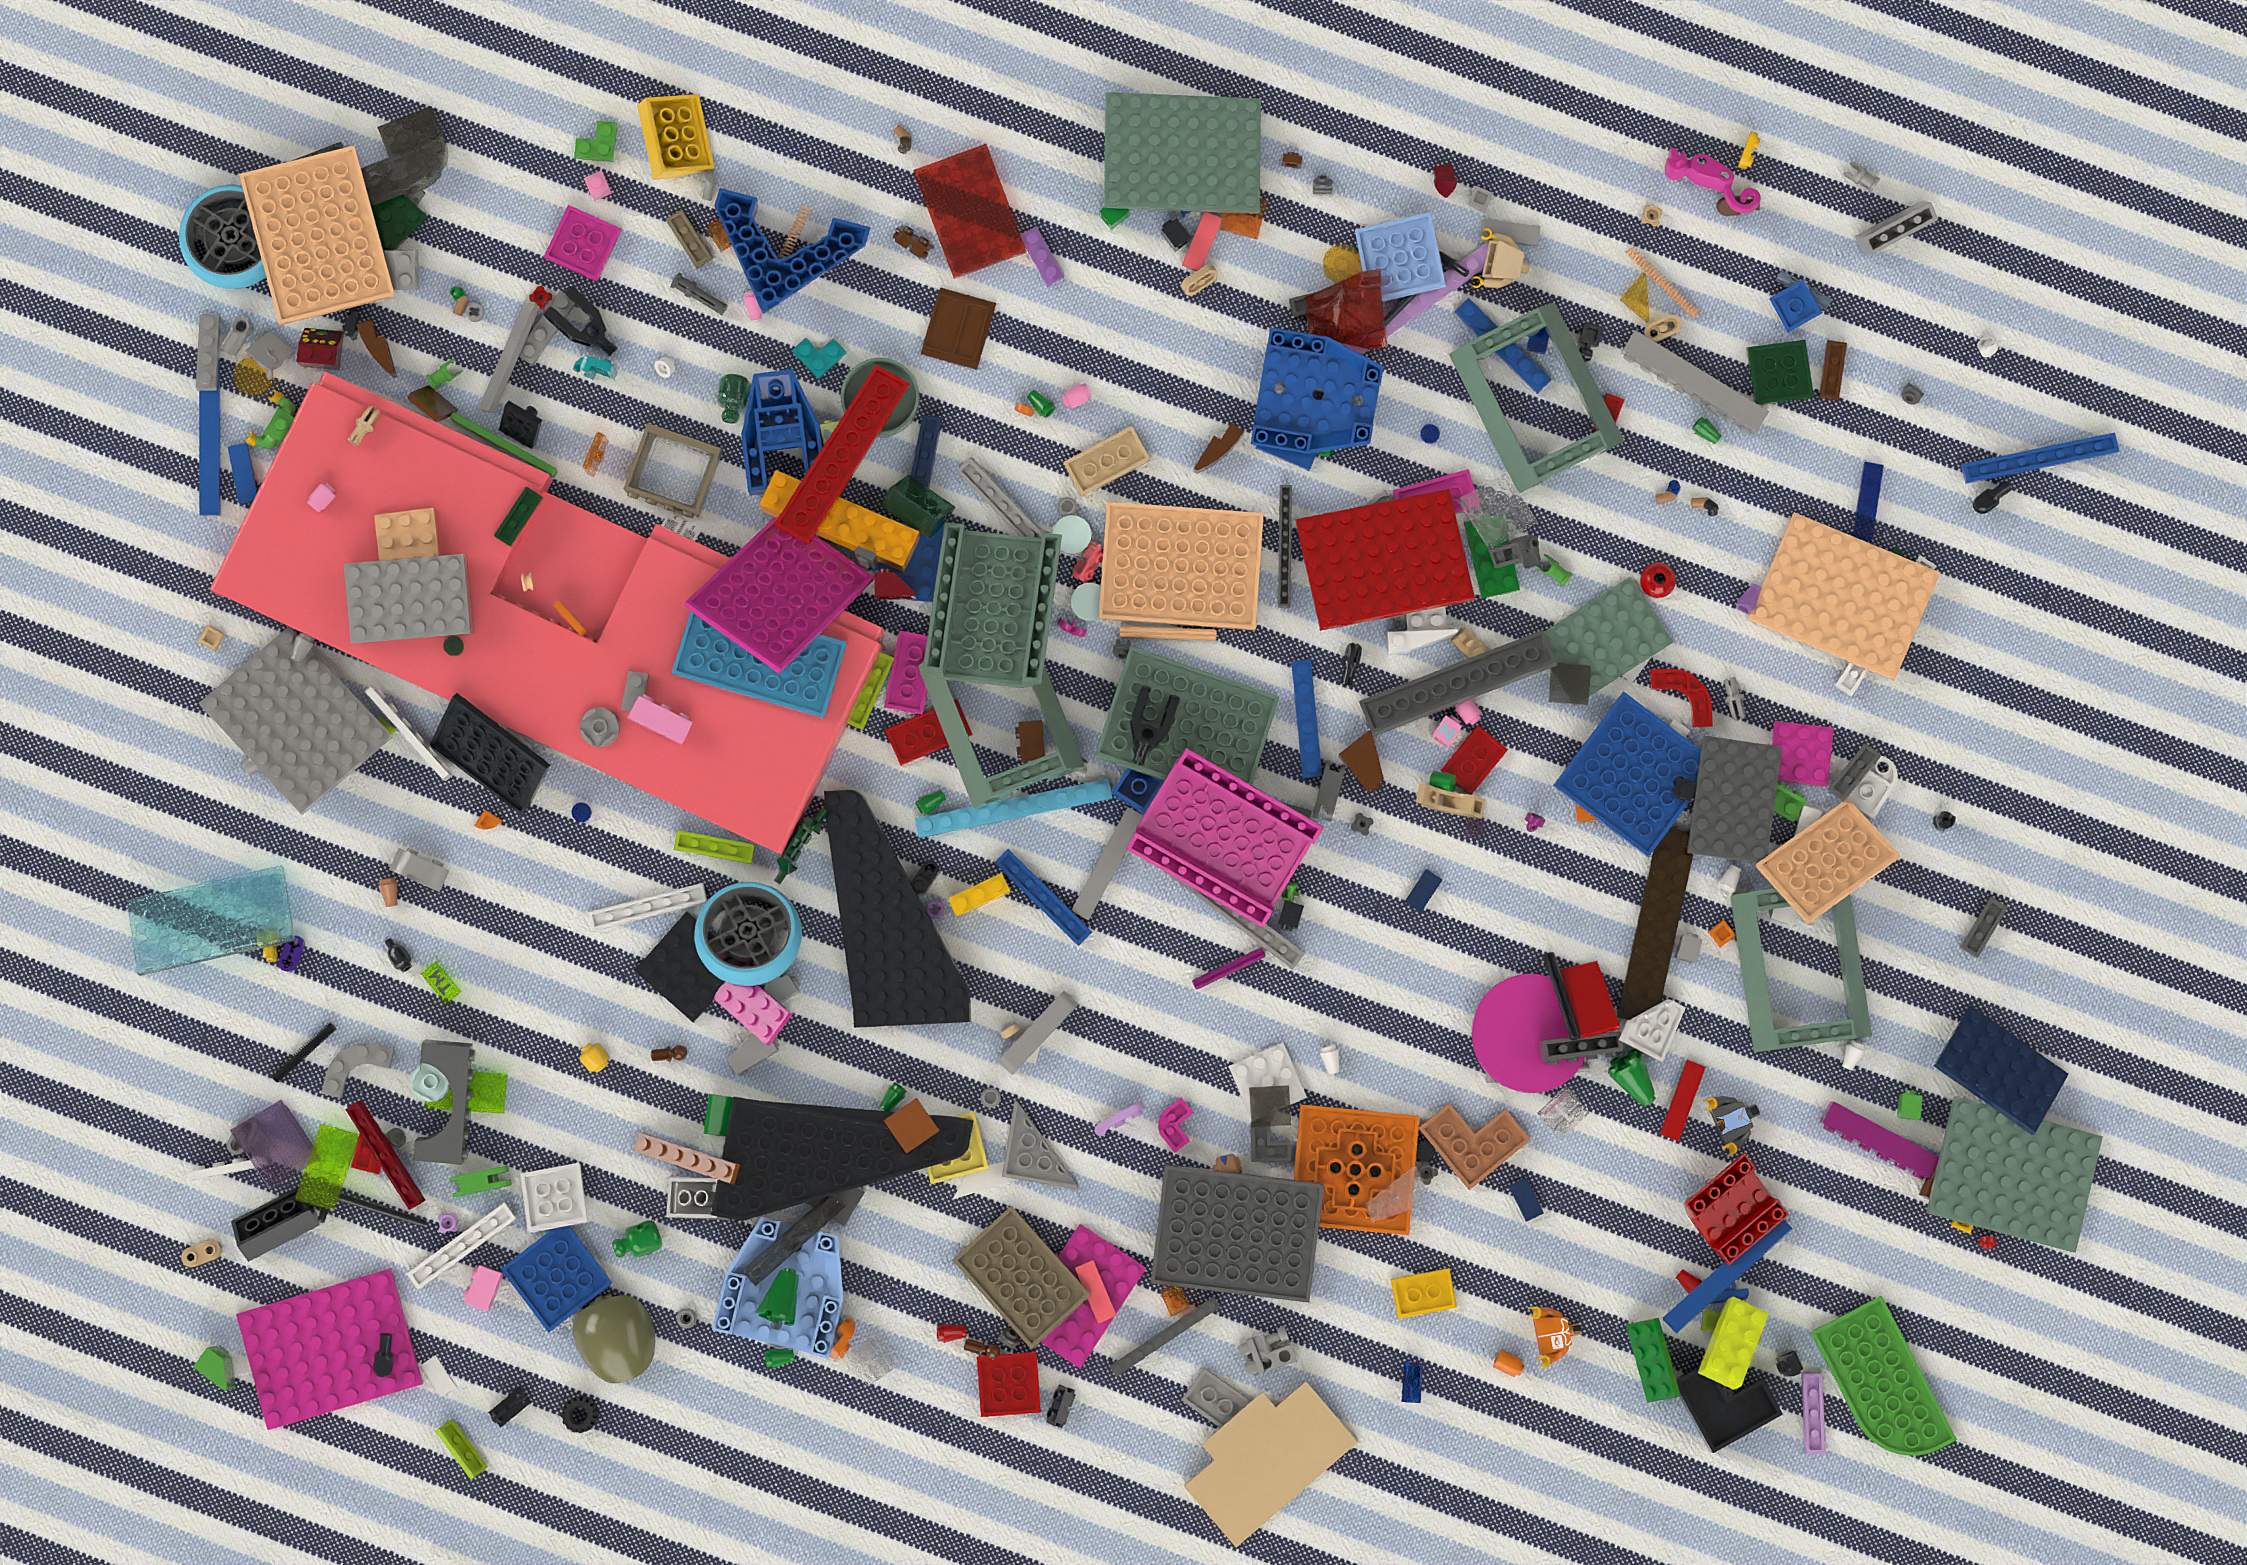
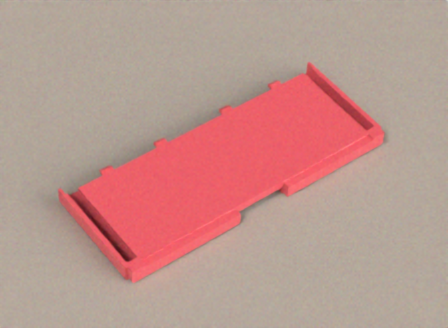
[209,371,885,857]

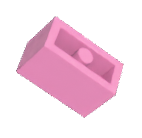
[464,1265,504,1311]

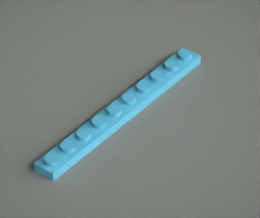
[915,779,1112,838]

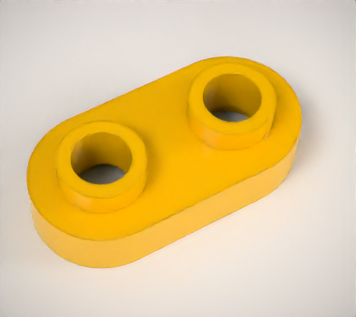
[1738,131,1761,170]

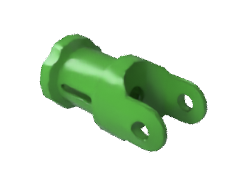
[426,359,463,390]
[1536,554,1573,587]

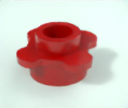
[529,286,553,309]
[1977,1236,1999,1249]

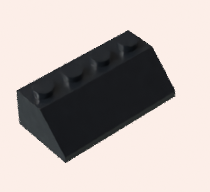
[231,1185,320,1262]

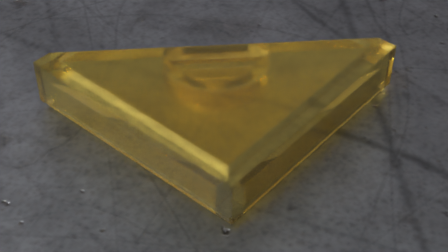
[1620,272,1650,323]

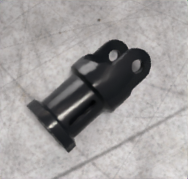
[1933,811,1956,831]

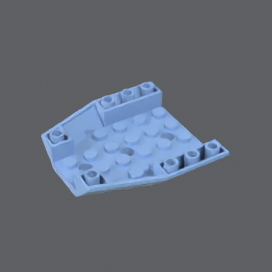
[712,1217,844,1359]

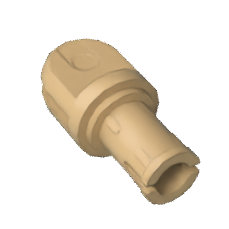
[347,406,380,446]

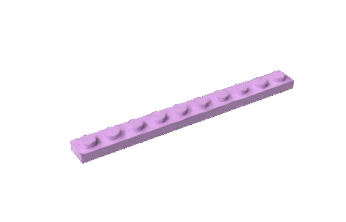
[1343,242,1489,355]

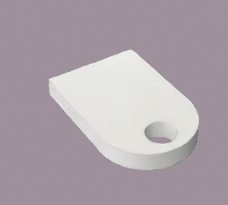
[1848,756,1898,819]

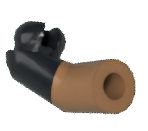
[1691,497,1719,517]

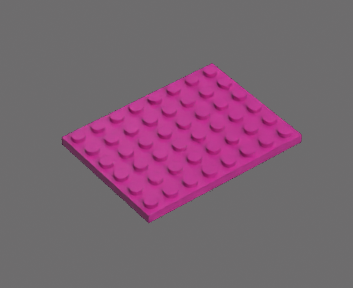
[684,517,874,674]
[236,1268,423,1430]

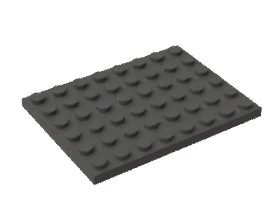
[1150,1164,1324,1303]

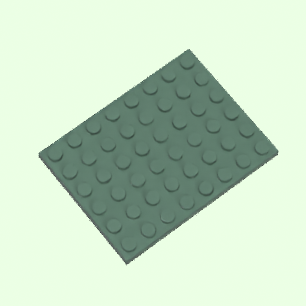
[1104,92,1261,214]
[1094,646,1279,785]
[1926,1096,2103,1253]

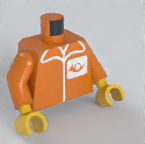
[1528,1307,1582,1369]

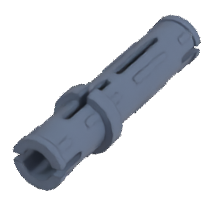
[1775,270,1832,310]

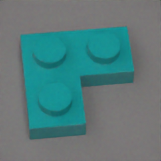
[792,338,847,380]

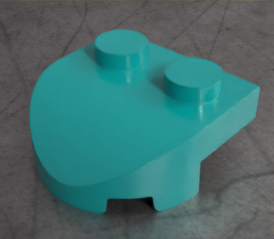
[573,357,617,380]

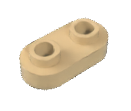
[1181,265,1218,296]
[1644,314,1682,343]
[181,1240,222,1267]

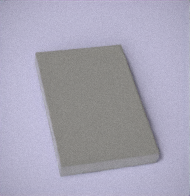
[1181,1367,1252,1428]

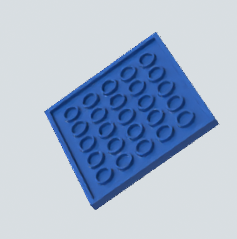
[1553,691,1701,857]

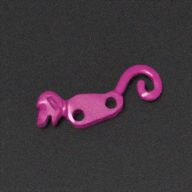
[1664,148,1761,213]

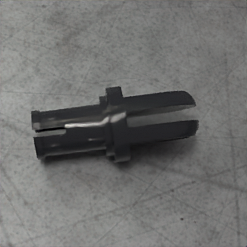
[1973,481,2012,514]
[1340,642,1362,686]
[373,1333,394,1378]

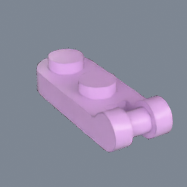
[1094,1101,1145,1136]

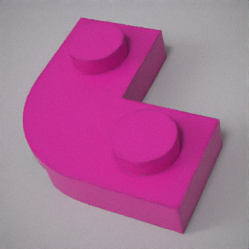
[1158,1097,1194,1153]

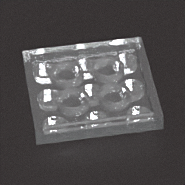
[1458,473,1537,549]

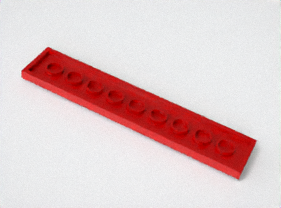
[774,365,910,546]

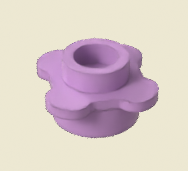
[438,1212,459,1233]

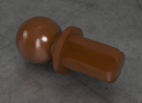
[651,1045,687,1062]
[964,1339,1000,1360]

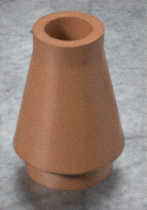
[378,877,398,907]

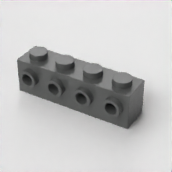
[1538,1031,1623,1065]

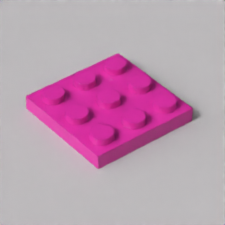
[544,205,622,282]
[1771,721,1834,787]

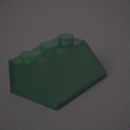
[881,475,956,538]

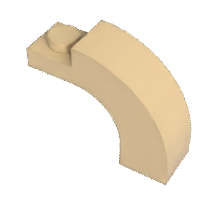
[1416,783,1486,819]

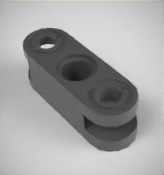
[1312,760,1346,822]

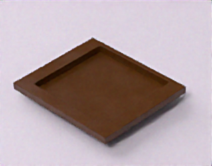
[921,287,996,370]

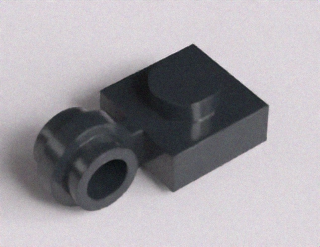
[1578,322,1603,362]

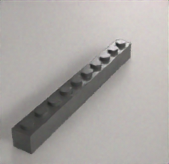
[1278,485,1292,608]
[1109,1297,1220,1377]

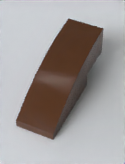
[356,320,397,378]
[1194,423,1244,474]

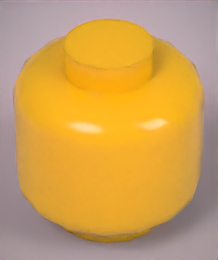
[579,1043,609,1073]

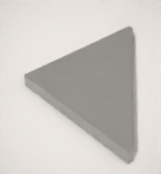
[1002,1101,1078,1189]

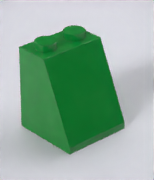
[704,1094,759,1137]

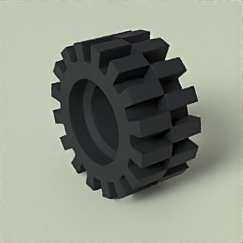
[561,1396,599,1433]

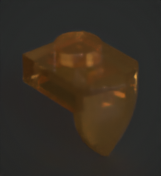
[1160,1286,1190,1316]

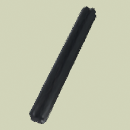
[1544,952,1580,1041]

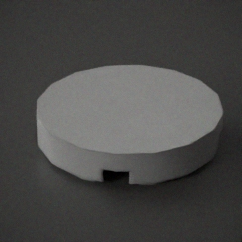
[580,707,620,747]

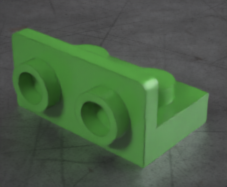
[1774,781,1807,823]

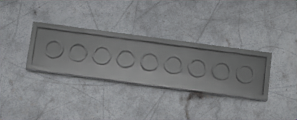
[1359,630,1558,737]

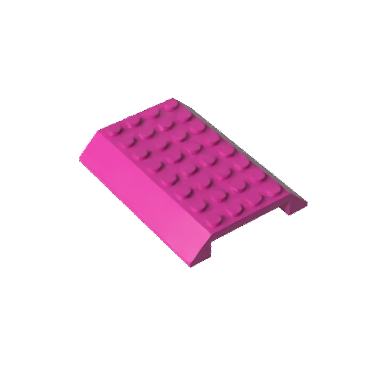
[1126,748,1324,927]

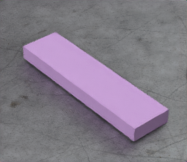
[1801,1372,1826,1454]

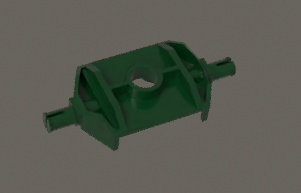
[774,807,828,885]

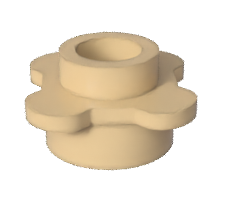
[1641,205,1663,227]

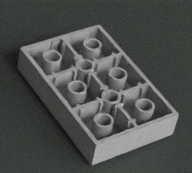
[344,554,474,643]

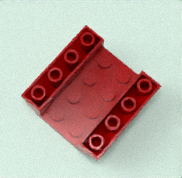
[1684,1153,1789,1265]

